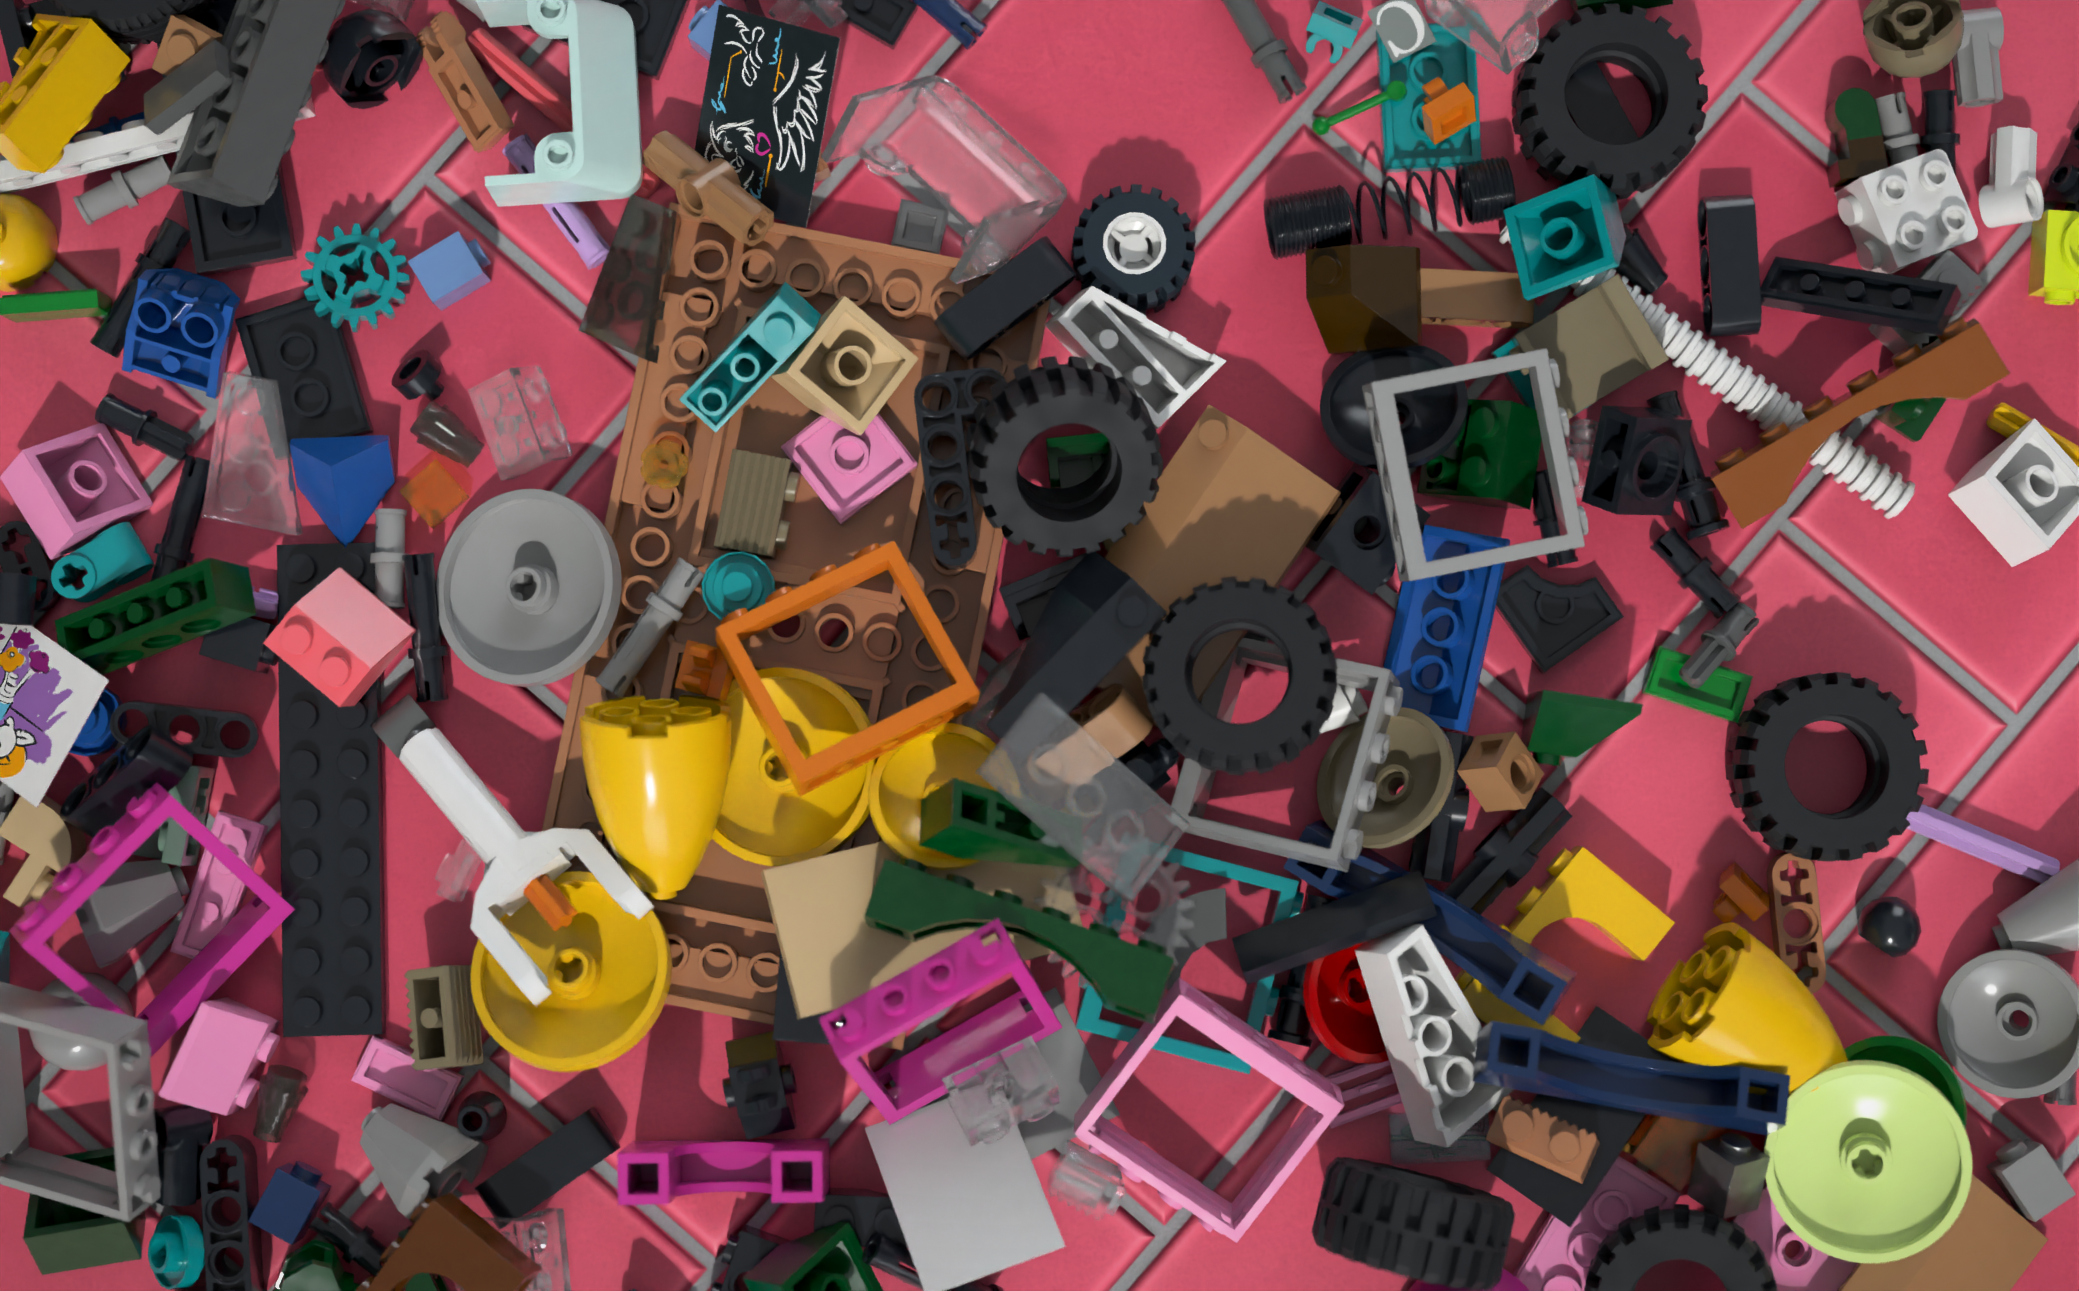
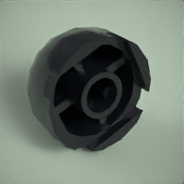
[322,9,423,109]

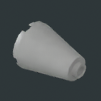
[1992,858,2079,956]

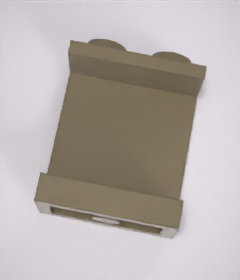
[1509,274,1669,419]

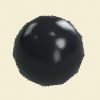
[1857,897,1921,958]

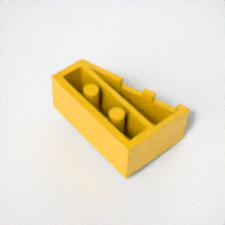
[0,14,131,174]

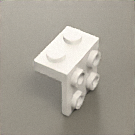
[1835,149,1978,274]

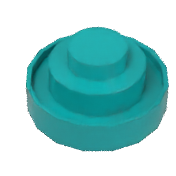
[702,552,775,620]
[148,1214,205,1290]

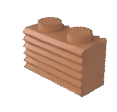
[1486,1095,1600,1184]

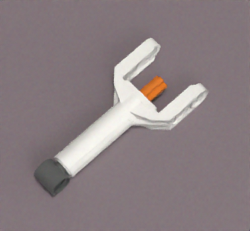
[370,693,654,1006]

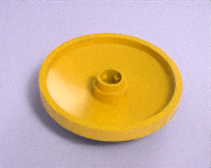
[711,667,879,866]
[470,871,672,1072]

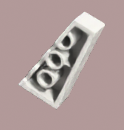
[1355,924,1514,1148]

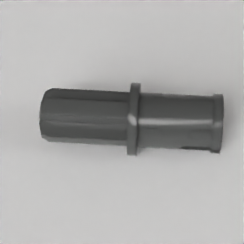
[1679,602,1759,688]

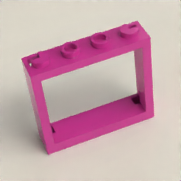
[9,783,295,1057]
[819,918,1063,1125]

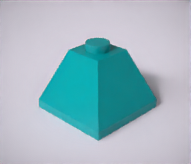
[1503,174,1626,301]

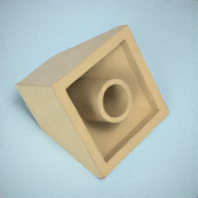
[770,295,919,436]

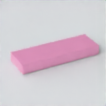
[170,811,268,959]

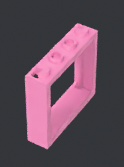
[1074,977,1344,1243]

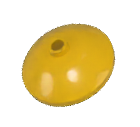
[868,723,1019,870]

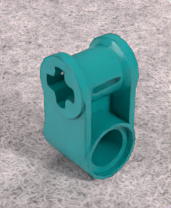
[51,522,155,603]

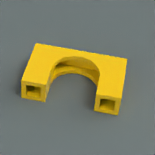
[1455,846,1675,1043]

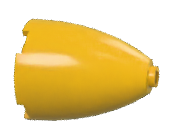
[579,695,731,900]
[1646,922,1848,1095]

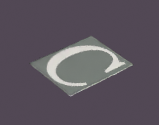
[1367,0,1436,63]

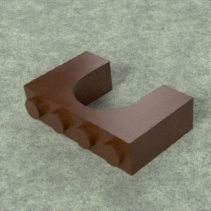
[356,1192,542,1291]

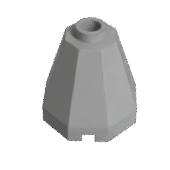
[75,860,191,968]
[360,1103,489,1220]

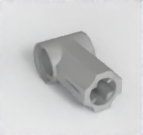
[1953,7,2004,108]

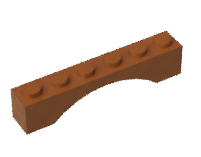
[1710,317,2010,529]

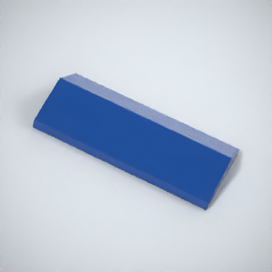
[1383,525,1510,732]

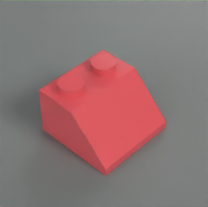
[263,567,417,707]

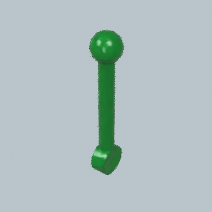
[1312,80,1407,135]

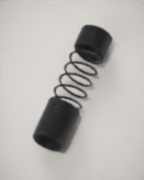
[1264,156,1516,260]

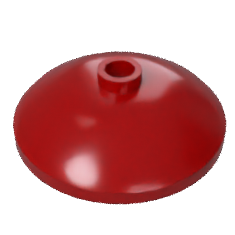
[1304,942,1389,1064]

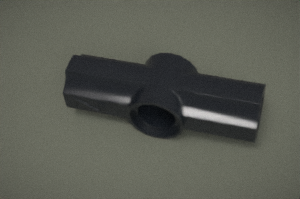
[1408,731,1473,883]
[1442,787,1572,915]

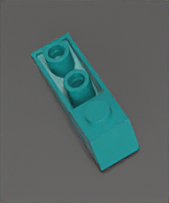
[679,282,821,433]

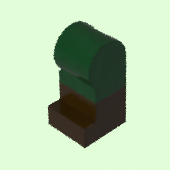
[1825,88,1888,188]

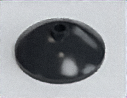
[1320,345,1468,470]

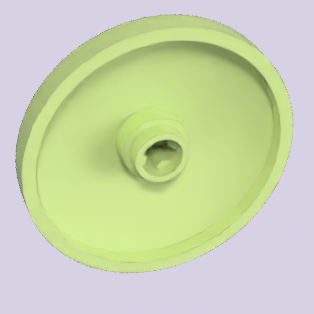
[1763,1060,1972,1263]

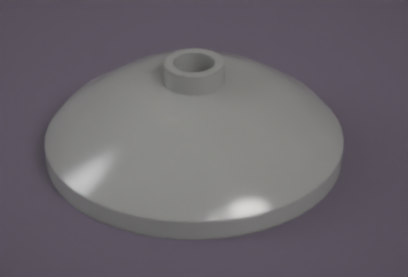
[1937,949,2079,1098]

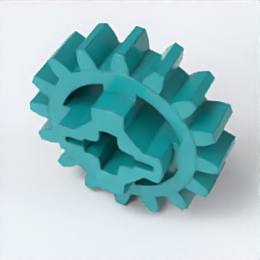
[301,223,411,332]

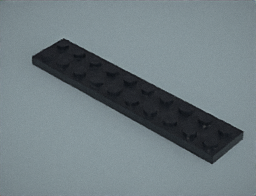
[277,542,386,1037]

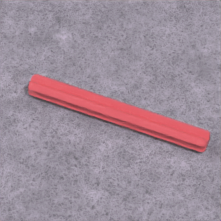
[466,28,661,199]

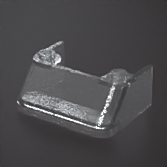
[821,75,1067,284]

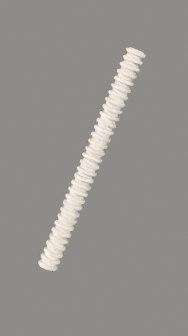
[1499,224,1915,519]

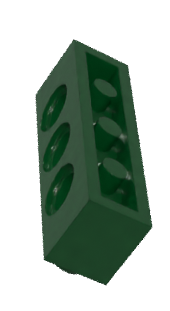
[55,558,256,675]

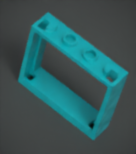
[1075,836,1304,1074]

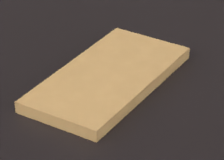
[761,803,1082,1019]

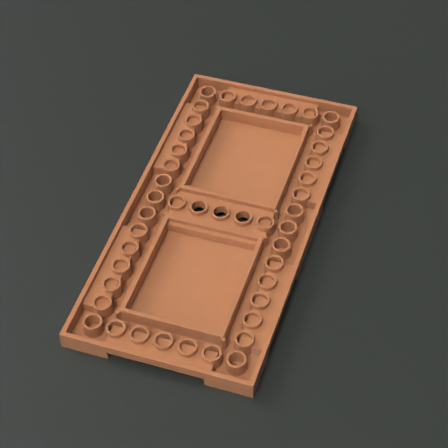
[542,202,1051,1050]

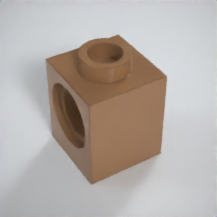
[1457,732,1544,812]

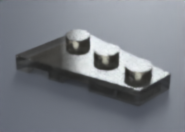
[579,194,677,363]

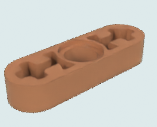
[1766,852,1826,994]

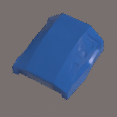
[122,268,240,399]

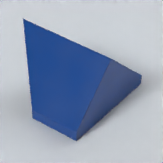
[289,435,396,548]

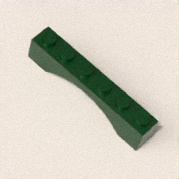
[864,857,1174,1024]

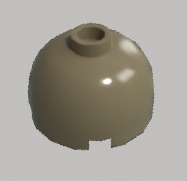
[1863,0,1964,78]

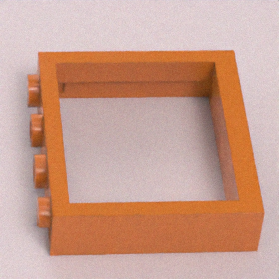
[716,541,980,797]

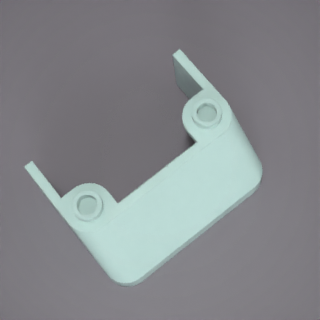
[476,0,643,207]

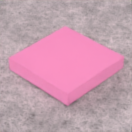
[781,413,918,525]

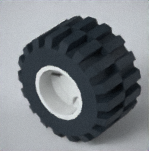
[1071,184,1196,315]

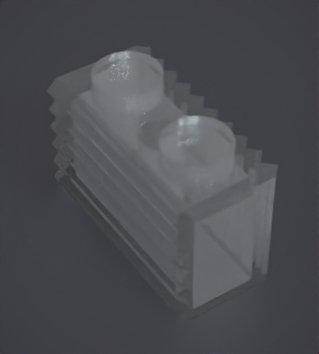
[1047,1140,1126,1221]

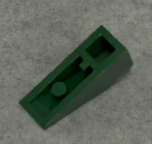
[919,778,1082,868]

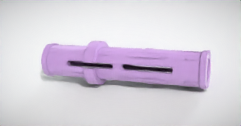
[502,134,614,270]

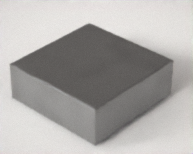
[891,199,949,254]

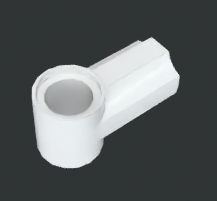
[1979,126,2044,228]

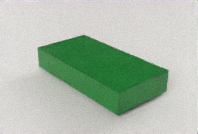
[0,289,112,323]
[1641,646,1753,723]

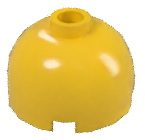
[0,193,58,292]

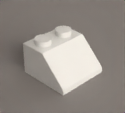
[1948,418,2079,567]

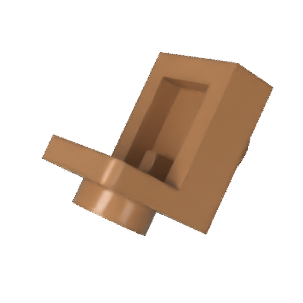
[152,14,223,76]

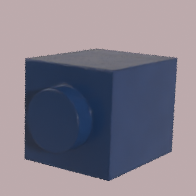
[248,1161,332,1245]

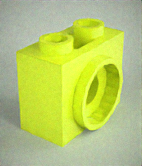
[2028,210,2079,305]

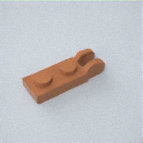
[416,11,514,153]

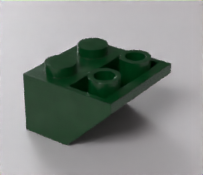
[1417,399,1542,510]

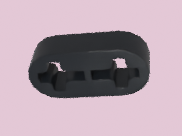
[0,521,61,612]

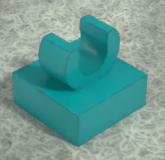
[1306,1,1363,64]

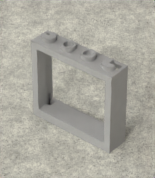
[1362,348,1588,582]
[1167,638,1403,872]
[0,982,161,1222]

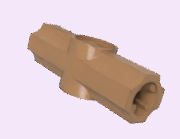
[643,130,774,247]

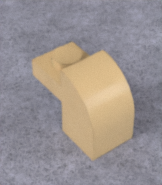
[0,795,86,907]

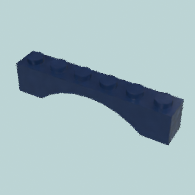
[1283,819,1578,1025]
[1472,1021,1790,1135]

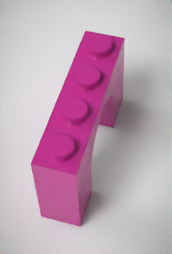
[617,1138,830,1205]

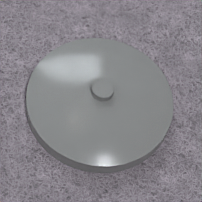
[436,489,622,687]

